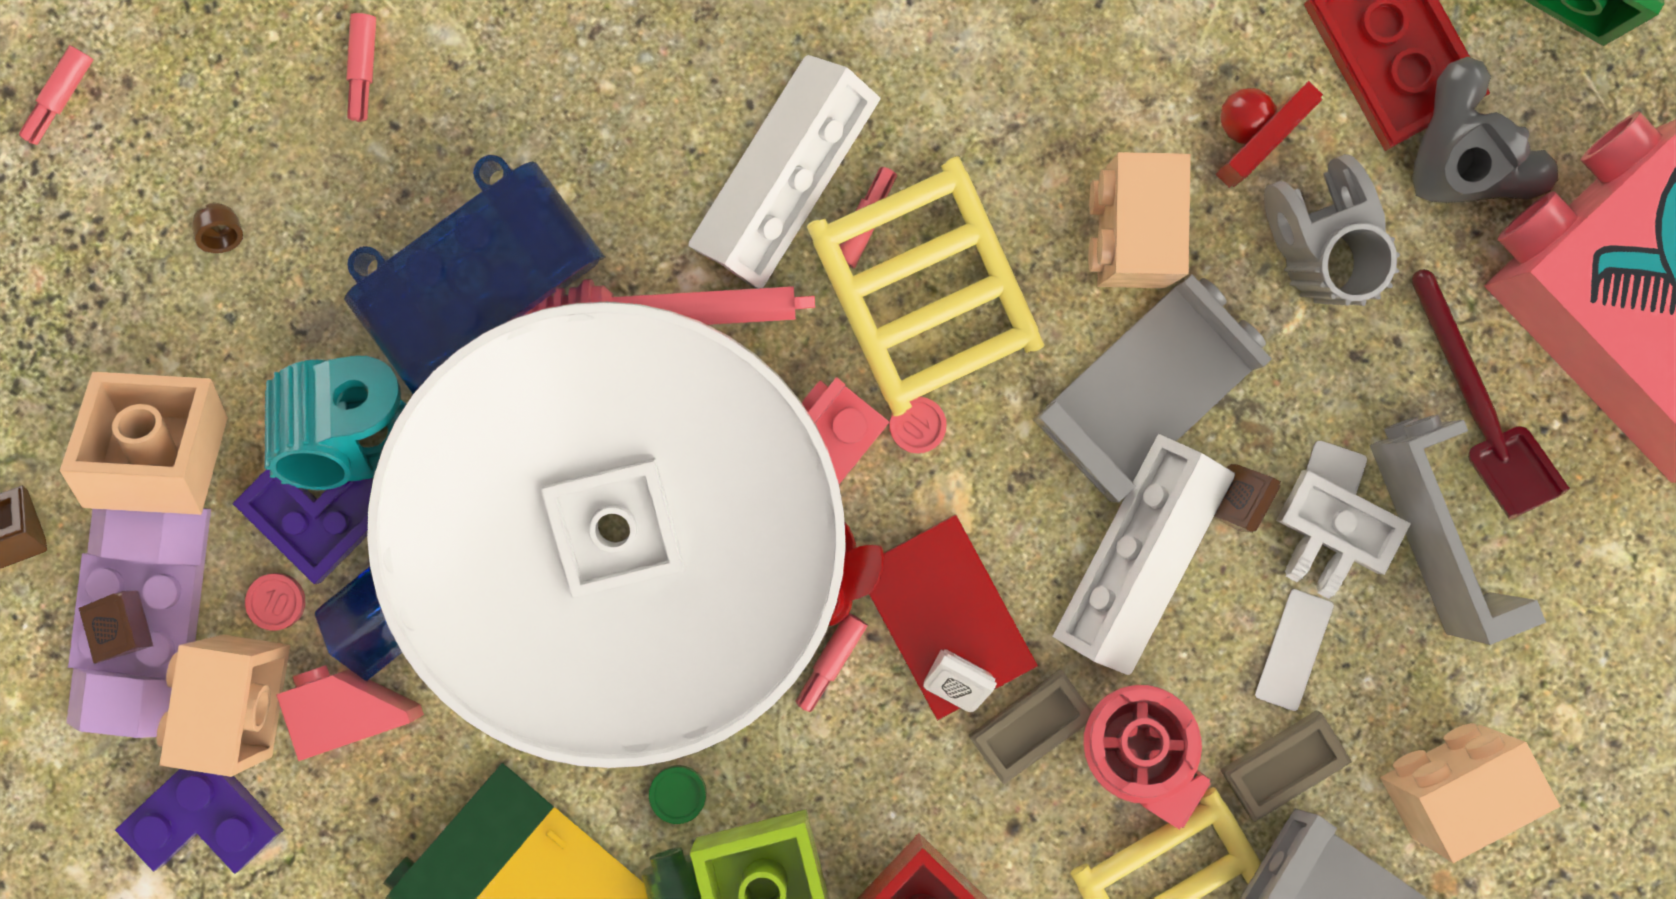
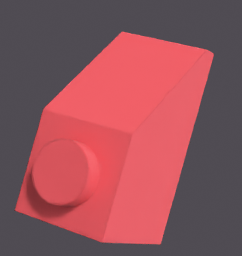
[276,665,424,761]

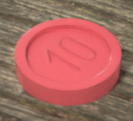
[889,397,947,454]
[245,573,305,631]

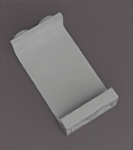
[1032,274,1272,502]
[1370,414,1546,645]
[1240,808,1427,899]

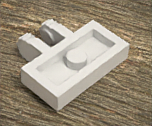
[1276,470,1411,599]

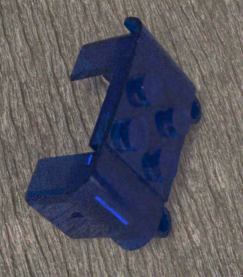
[344,155,606,394]

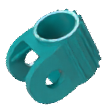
[265,356,407,490]

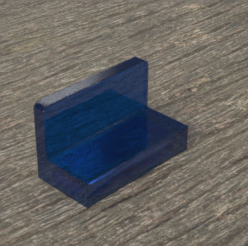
[315,566,402,682]

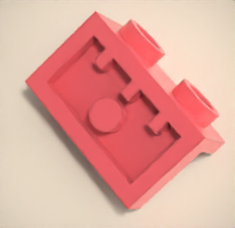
[802,377,890,484]

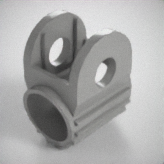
[1264,154,1400,306]

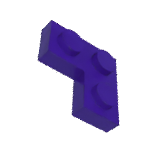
[232,469,373,584]
[115,769,284,874]

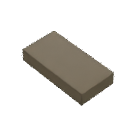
[969,669,1092,785]
[1220,710,1352,822]

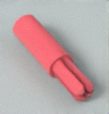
[346,13,376,122]
[19,45,94,145]
[839,167,897,269]
[795,613,868,712]

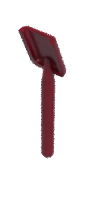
[1412,269,1570,520]

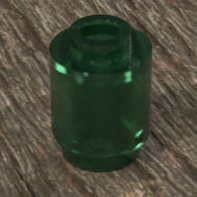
[641,847,701,899]

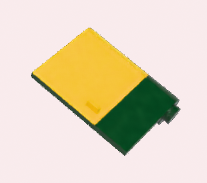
[383,763,659,899]

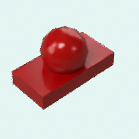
[1215,81,1323,188]

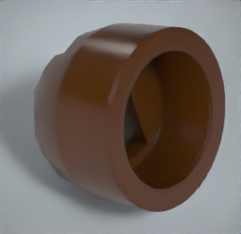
[192,202,243,253]

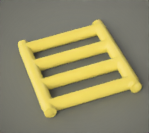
[807,156,1044,416]
[1070,787,1261,899]

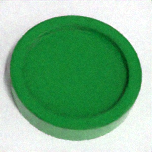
[649,765,707,824]

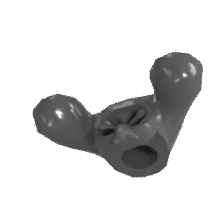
[1412,57,1559,203]

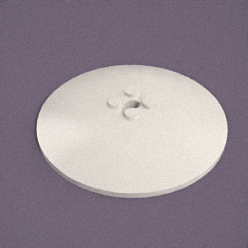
[367,301,845,768]

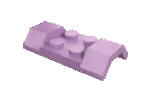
[66,508,211,738]

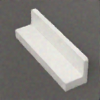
[689,55,881,288]
[1052,434,1235,675]

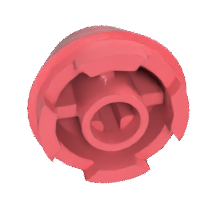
[1084,685,1202,804]

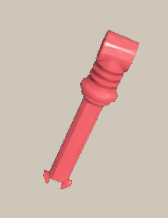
[474,279,815,336]

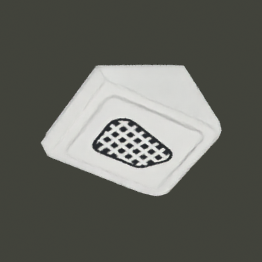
[923,649,997,712]

